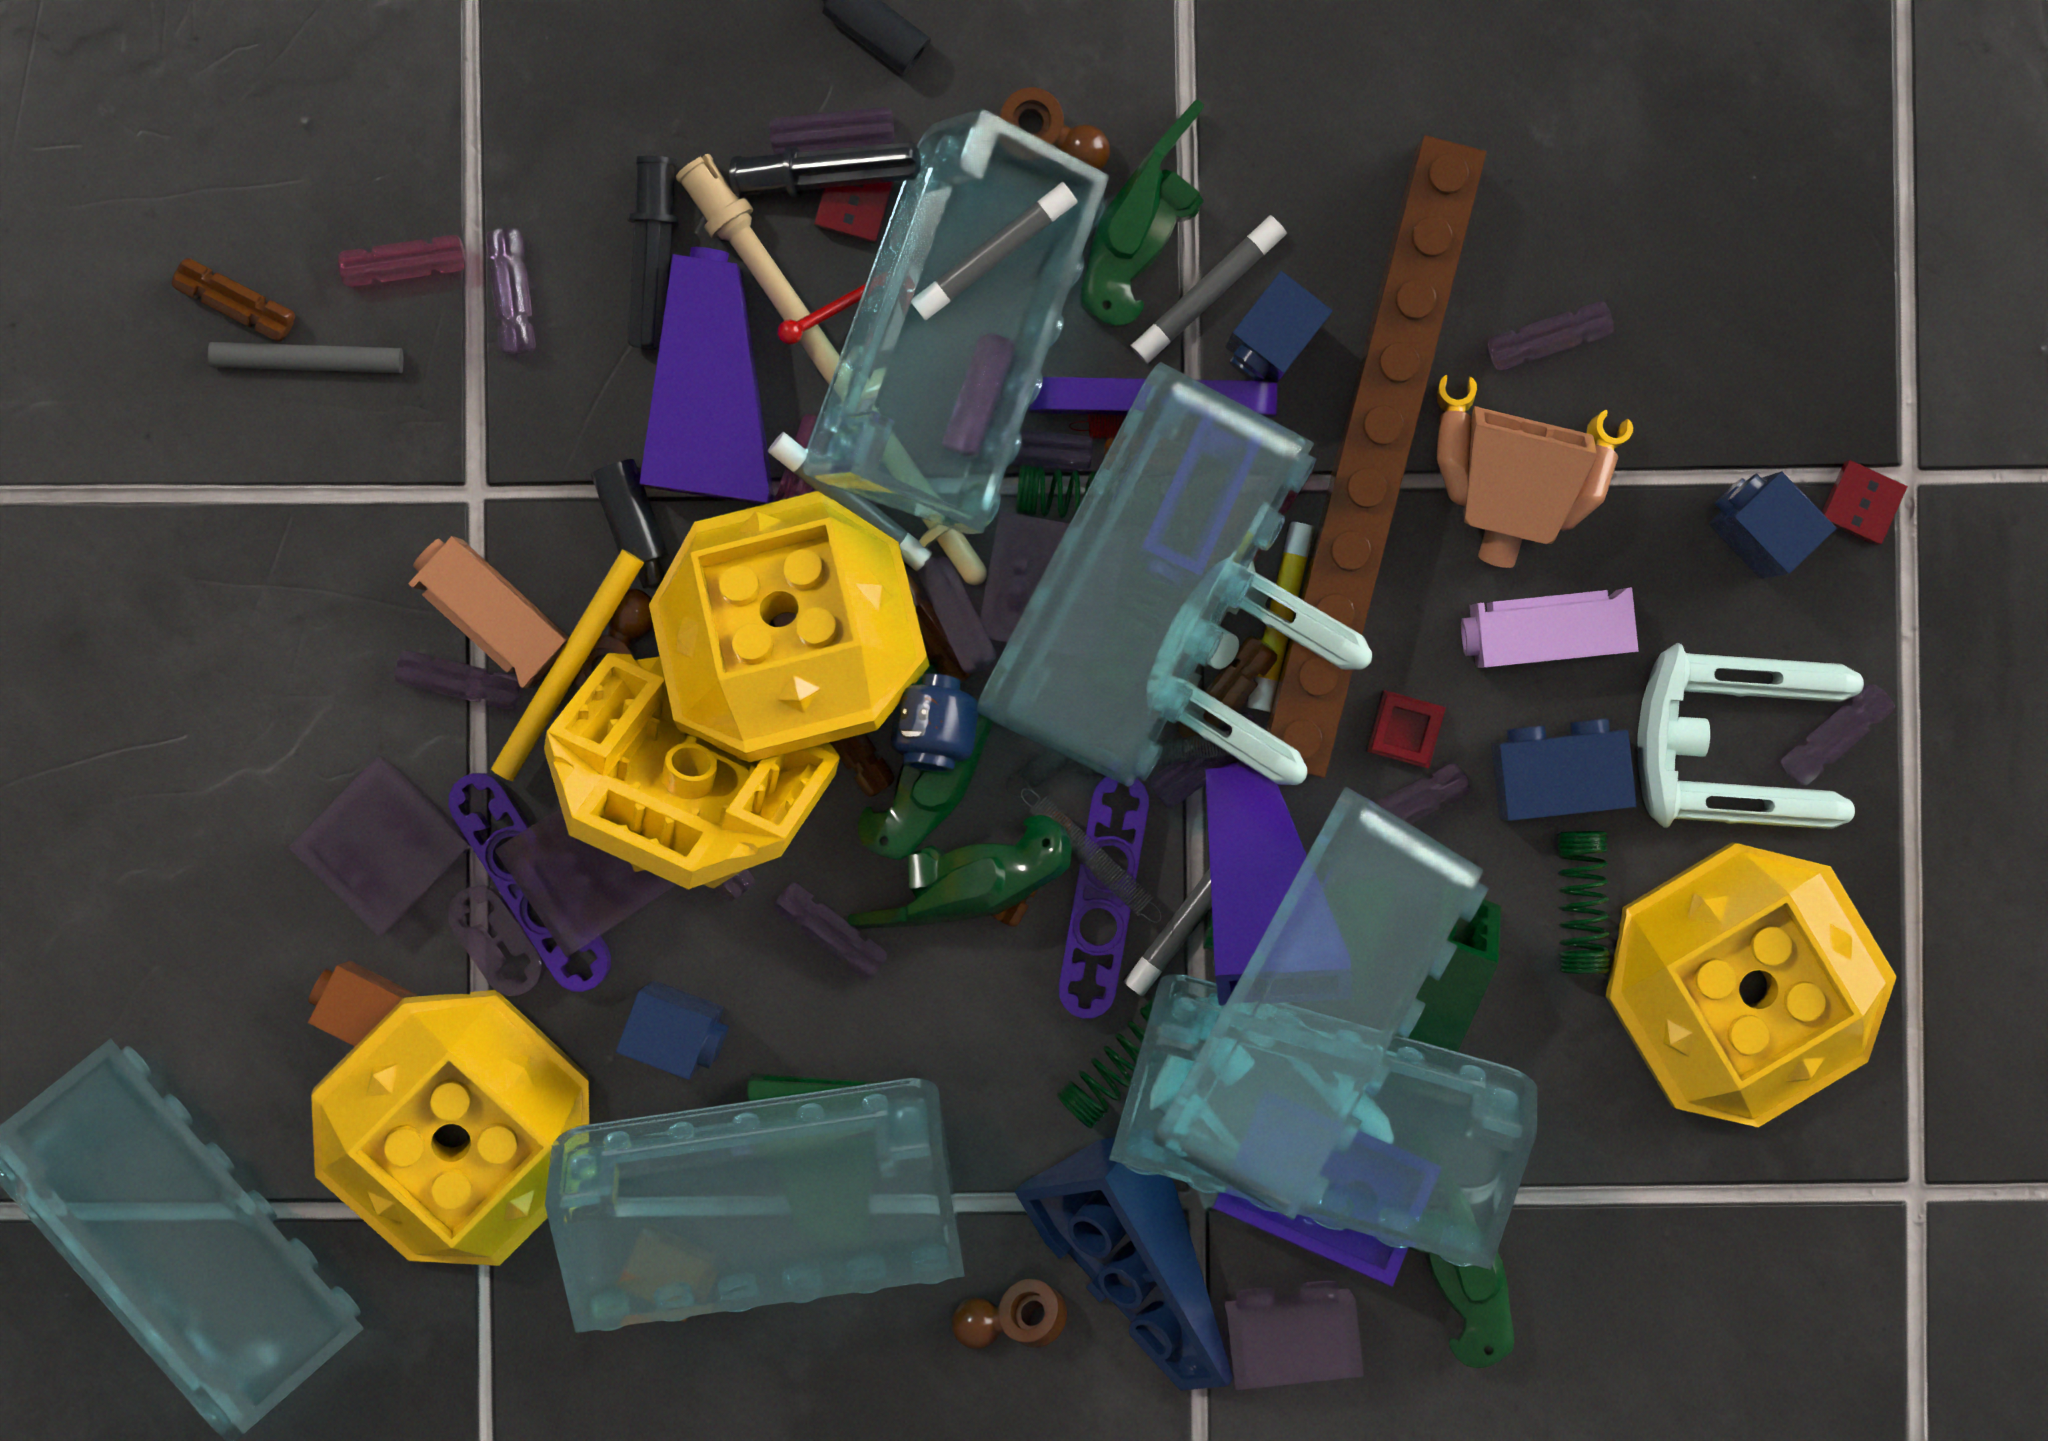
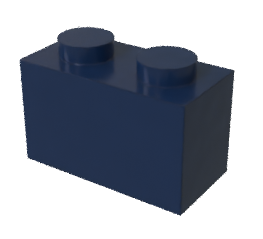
[1225,271,1333,383]
[1708,471,1837,579]
[1491,718,1637,821]
[616,980,729,1080]

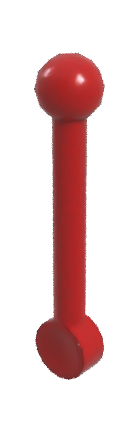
[778,272,892,345]

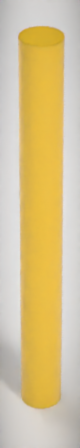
[491,549,644,782]

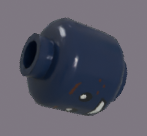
[890,674,979,772]

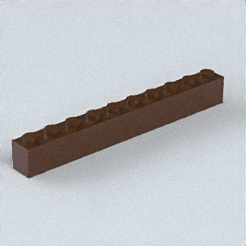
[1265,135,1487,778]

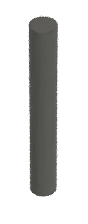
[208,342,404,373]

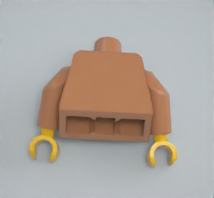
[1436,375,1633,568]

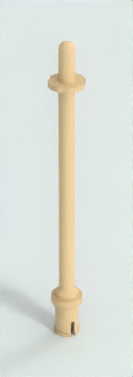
[676,154,987,586]

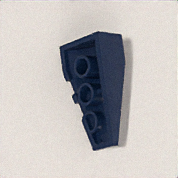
[1014,1132,1233,1391]

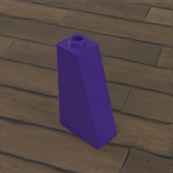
[639,247,774,505]
[1205,762,1350,1005]

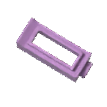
[1461,587,1639,668]

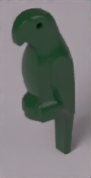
[1080,100,1204,328]
[858,652,1014,861]
[848,815,1072,929]
[1409,1131,1514,1368]

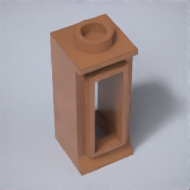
[408,536,569,688]

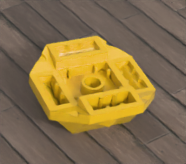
[649,491,929,762]
[544,653,840,890]
[1606,842,1897,1127]
[311,990,590,1266]

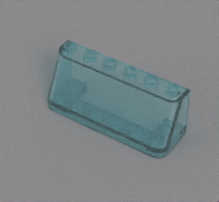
[803,108,1109,534]
[977,362,1316,786]
[1151,787,1489,1220]
[1109,974,1537,1270]
[0,1038,364,1441]
[545,1078,965,1333]

